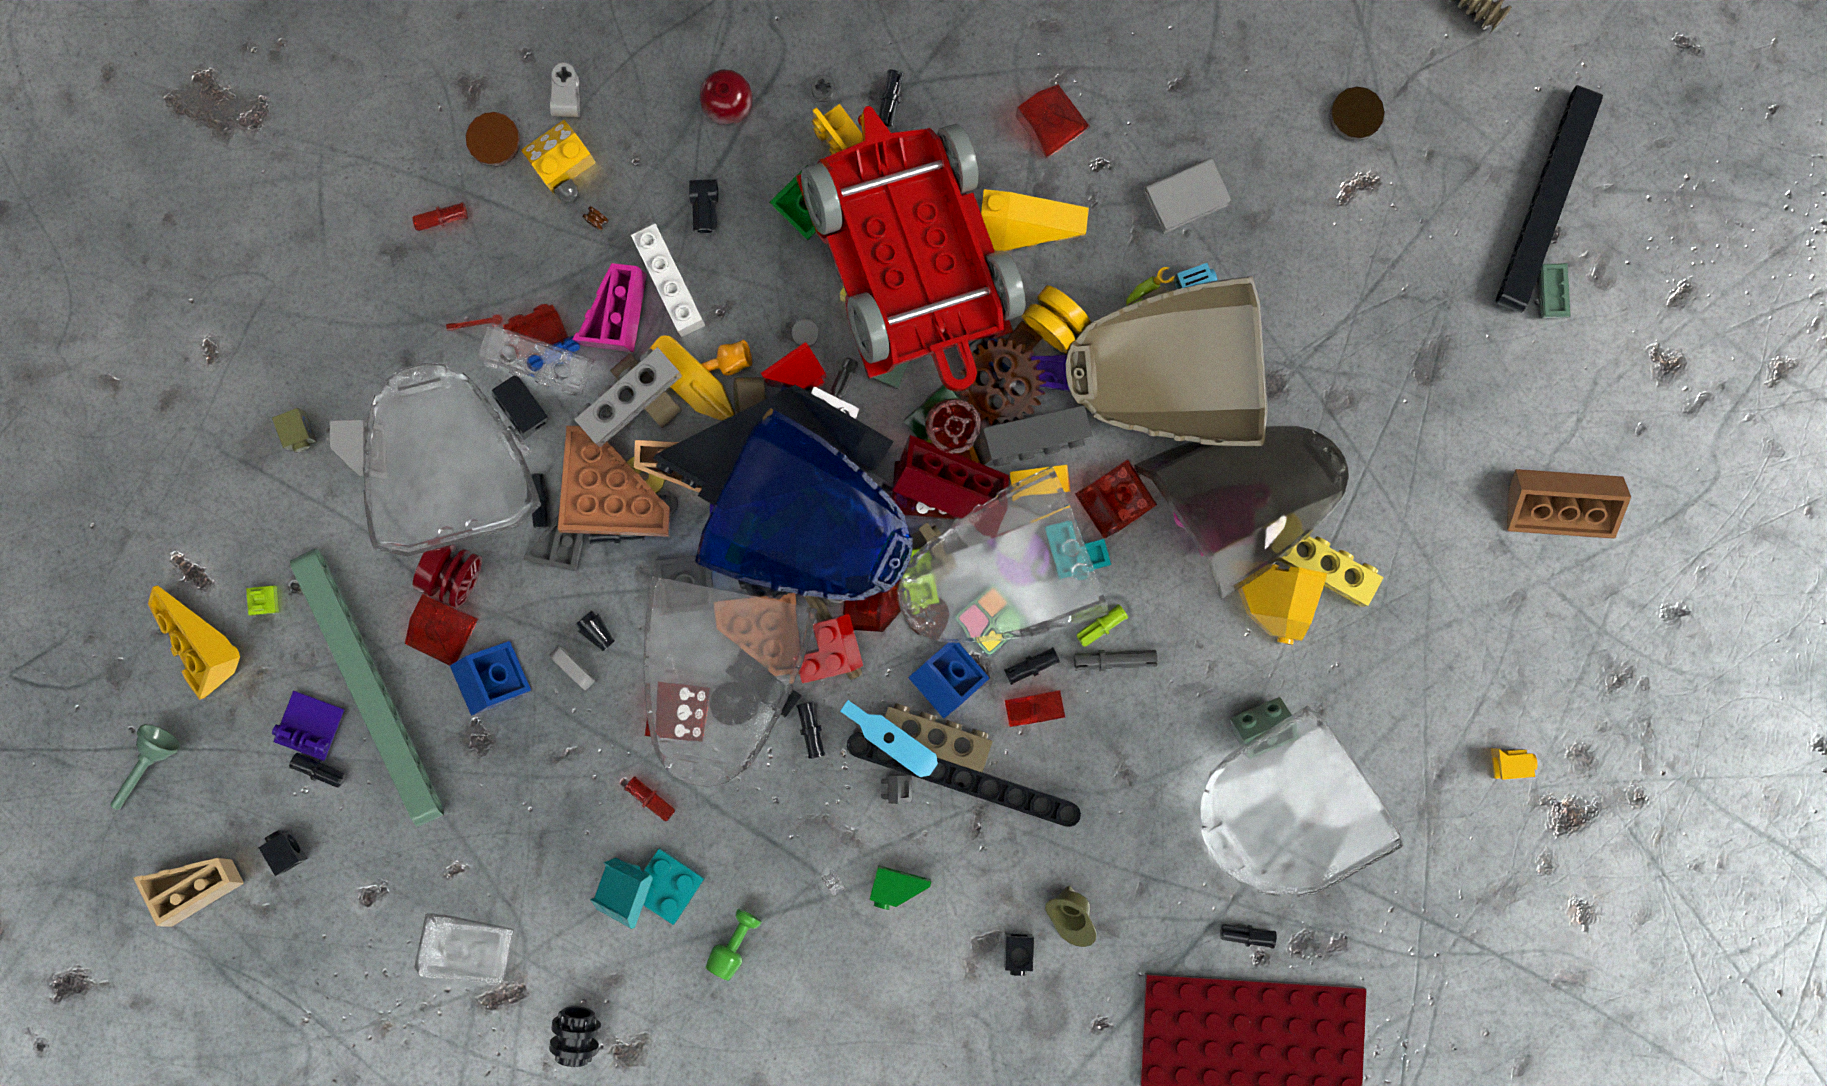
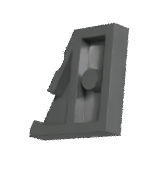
[523,514,585,571]

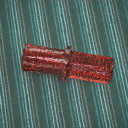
[412,202,468,231]
[624,776,675,822]

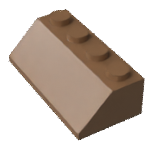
[1507,469,1631,539]

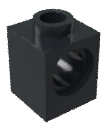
[258,830,307,876]
[1004,933,1034,976]

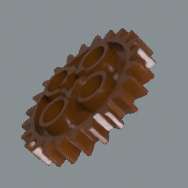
[960,338,1046,426]

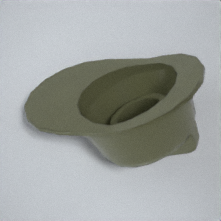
[1045,886,1097,947]

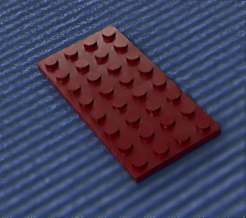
[1139,973,1367,1086]

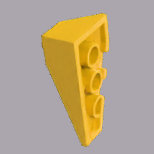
[981,189,1089,252]
[148,585,240,700]

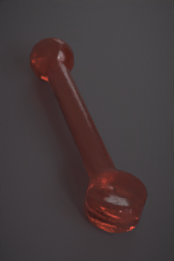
[446,314,502,331]

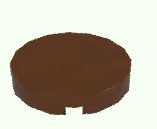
[466,112,520,166]

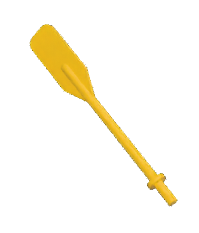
[649,335,846,527]

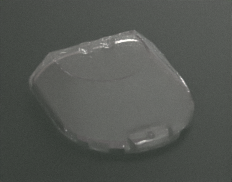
[1200,706,1403,897]

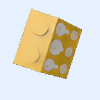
[521,120,596,194]

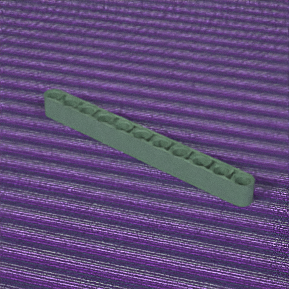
[290,548,444,827]

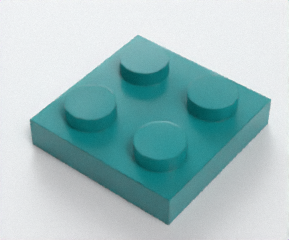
[643,848,705,925]

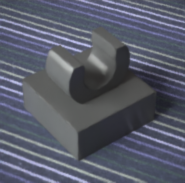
[881,775,912,804]

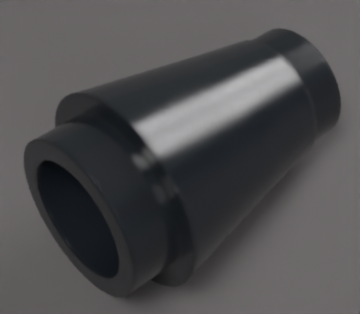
[575,610,615,651]

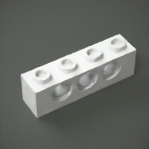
[631,224,705,337]

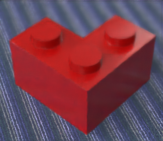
[795,613,863,684]

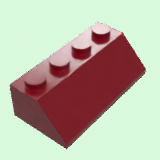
[893,435,1009,531]

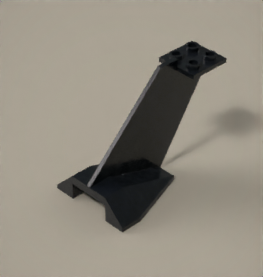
[653,385,894,510]

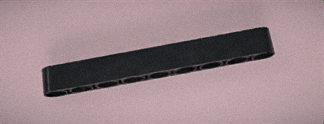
[1495,85,1603,313]
[847,732,1081,827]

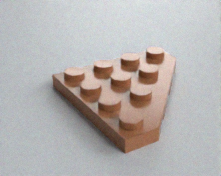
[558,426,671,537]

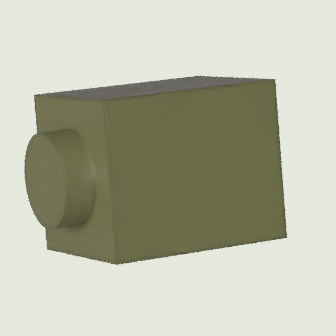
[272,408,317,453]

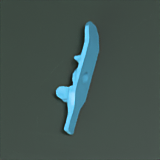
[840,700,938,777]

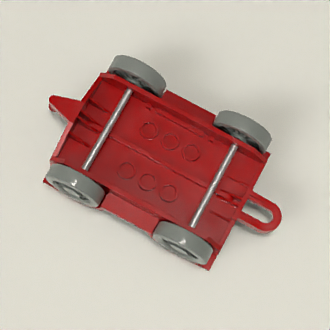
[796,106,1026,392]

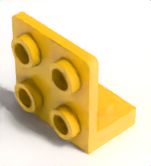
[811,104,863,155]

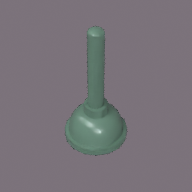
[110,724,180,810]

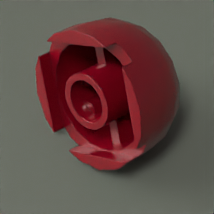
[699,69,753,125]

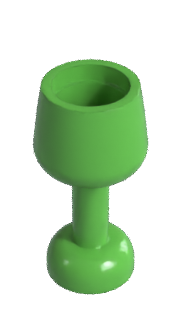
[705,908,762,981]

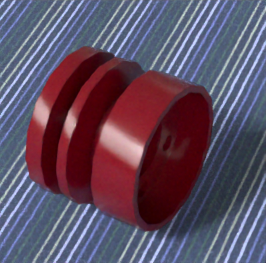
[412,537,482,608]

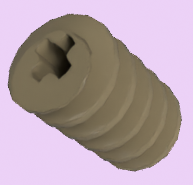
[1450,0,1512,33]

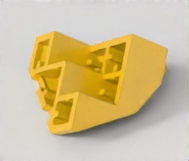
[1229,559,1327,645]

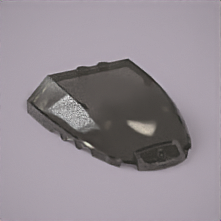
[1134,426,1349,599]

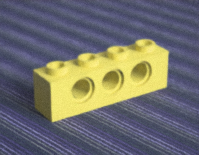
[1267,523,1384,607]

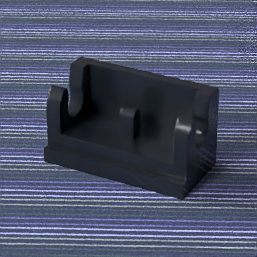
[492,374,548,440]

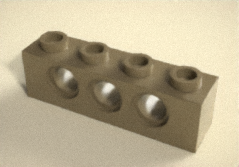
[883,703,993,773]

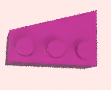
[572,263,647,353]

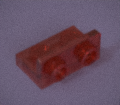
[503,304,569,359]

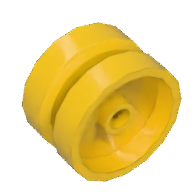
[1022,285,1092,353]

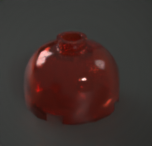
[925,398,981,454]

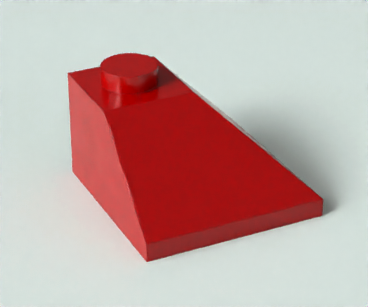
[761,342,827,391]

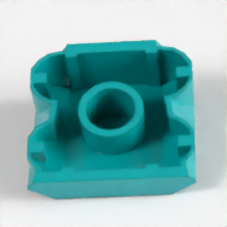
[590,857,653,929]

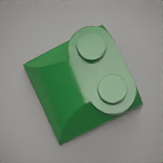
[769,165,817,241]

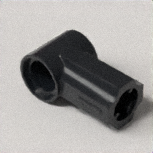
[689,179,719,234]

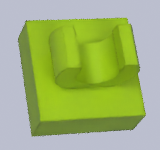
[246,585,279,616]

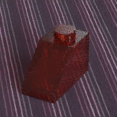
[1004,690,1065,727]

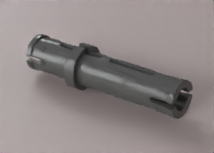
[1074,650,1158,672]

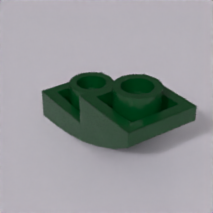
[904,385,963,440]

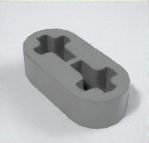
[549,645,596,690]

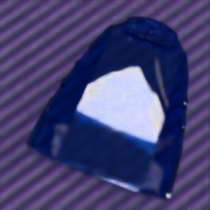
[695,408,913,601]

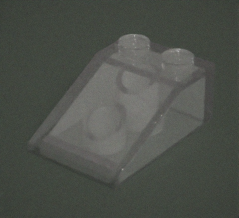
[414,913,514,984]

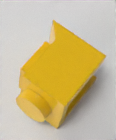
[1491,748,1538,780]

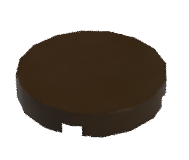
[1330,86,1385,141]

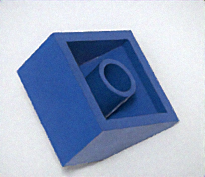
[908,637,990,719]
[450,641,531,716]

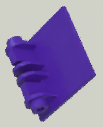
[272,691,345,761]

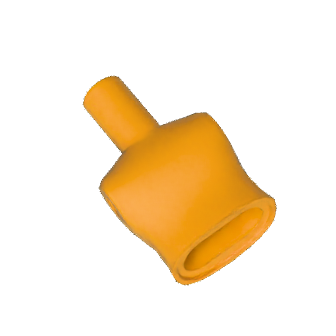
[701,339,753,376]

